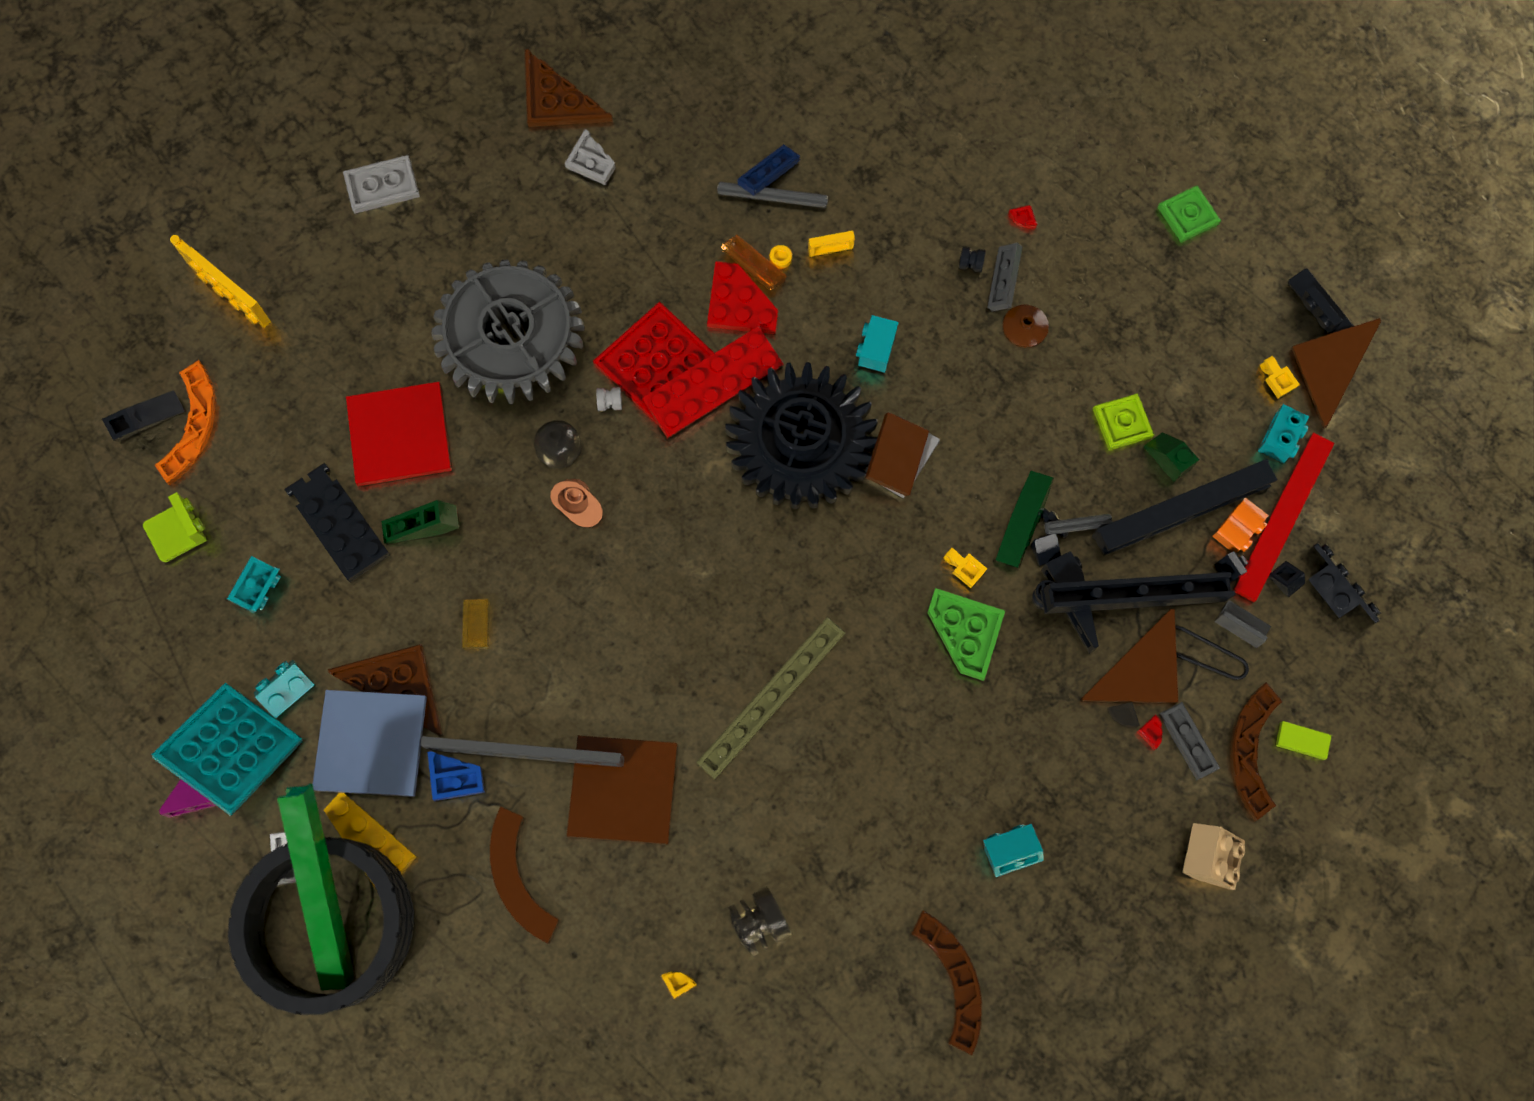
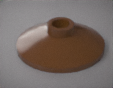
[1003,305,1049,348]

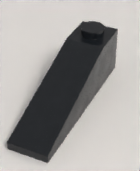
[1041,551,1099,654]

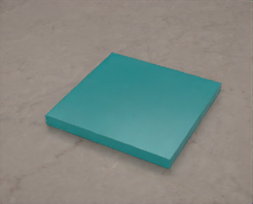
[151,683,303,816]

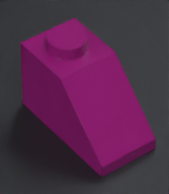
[159,779,216,818]

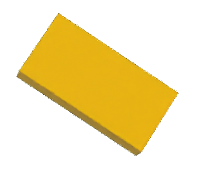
[808,230,855,257]

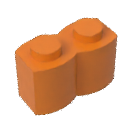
[1212,497,1269,554]

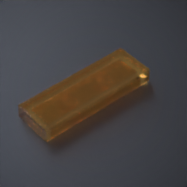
[721,235,787,291]

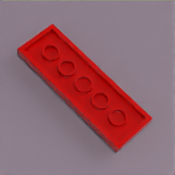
[642,326,784,439]

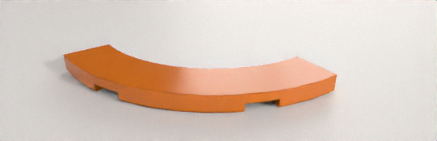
[155,360,215,485]

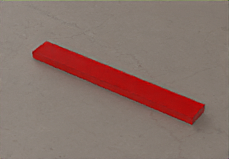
[1232,432,1335,603]

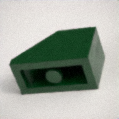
[1144,432,1199,482]

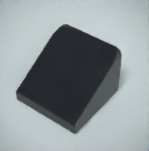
[1031,534,1061,566]
[1269,561,1305,597]

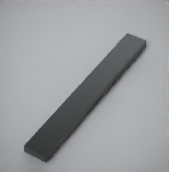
[421,736,625,767]

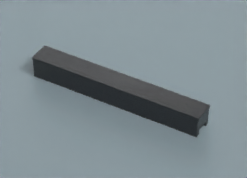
[1092,459,1278,556]
[1040,572,1235,614]

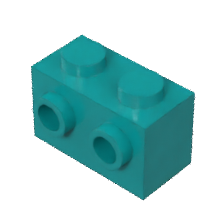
[856,315,899,372]
[1258,404,1309,463]
[983,824,1044,877]

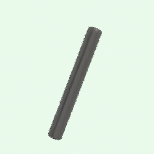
[717,182,828,208]

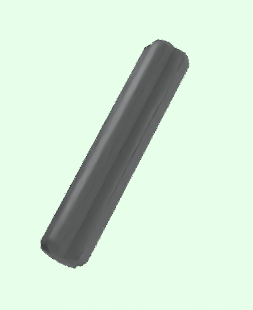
[1044,514,1113,535]

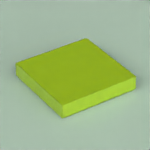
[1093,393,1154,450]

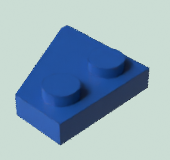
[427,751,485,801]

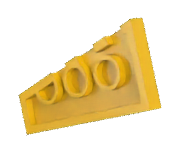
[324,793,417,893]

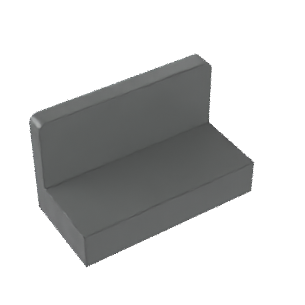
[1214,600,1271,648]

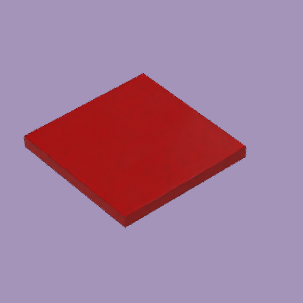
[593,301,714,425]
[346,382,452,486]

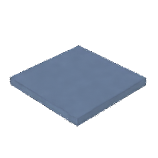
[313,690,427,797]

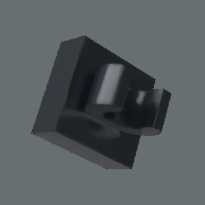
[1214,551,1249,583]

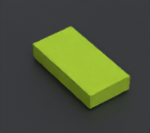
[1275,721,1332,760]

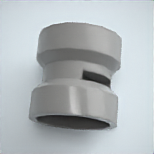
[596,387,622,411]

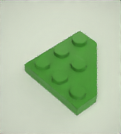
[927,588,1005,681]

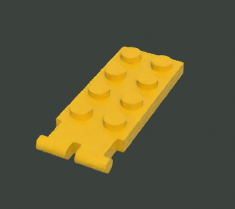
[170,235,271,328]

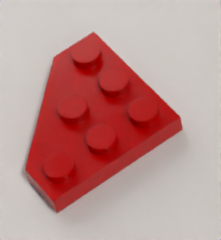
[707,261,778,334]

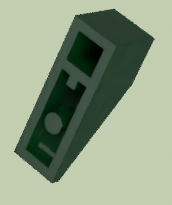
[381,500,459,544]

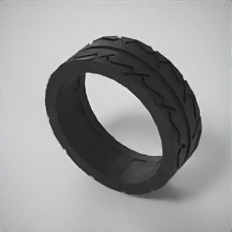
[228,837,414,1015]

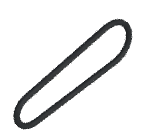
[1175,625,1249,680]

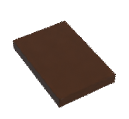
[865,412,929,496]

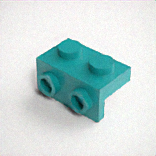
[227,556,281,613]
[254,660,314,719]

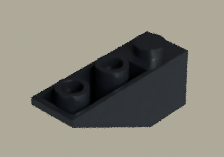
[102,390,185,442]

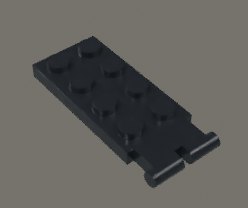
[284,462,390,582]

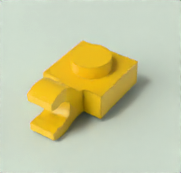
[1260,356,1300,399]
[943,547,987,588]

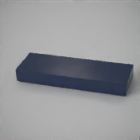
[738,144,800,196]

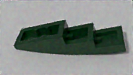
[996,471,1054,568]

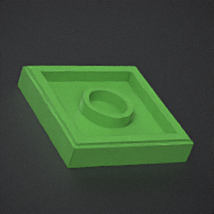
[1158,185,1221,243]

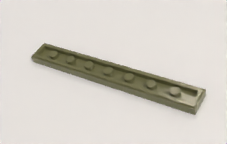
[696,617,846,780]

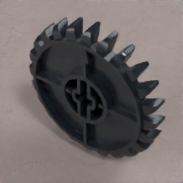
[725,362,878,509]

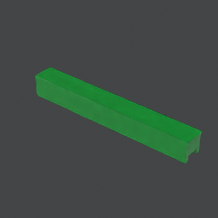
[277,783,355,991]

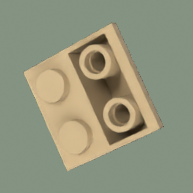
[1183,823,1245,890]

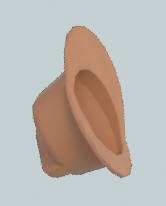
[550,479,603,527]

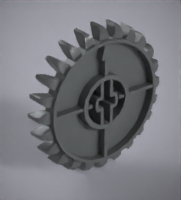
[431,259,585,404]

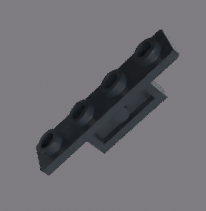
[1288,268,1354,334]
[1308,542,1381,623]

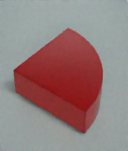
[1008,205,1037,229]
[1137,715,1162,750]

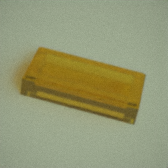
[462,599,489,649]

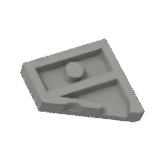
[565,130,616,185]

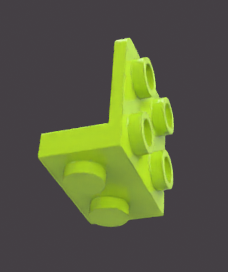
[143,492,207,562]

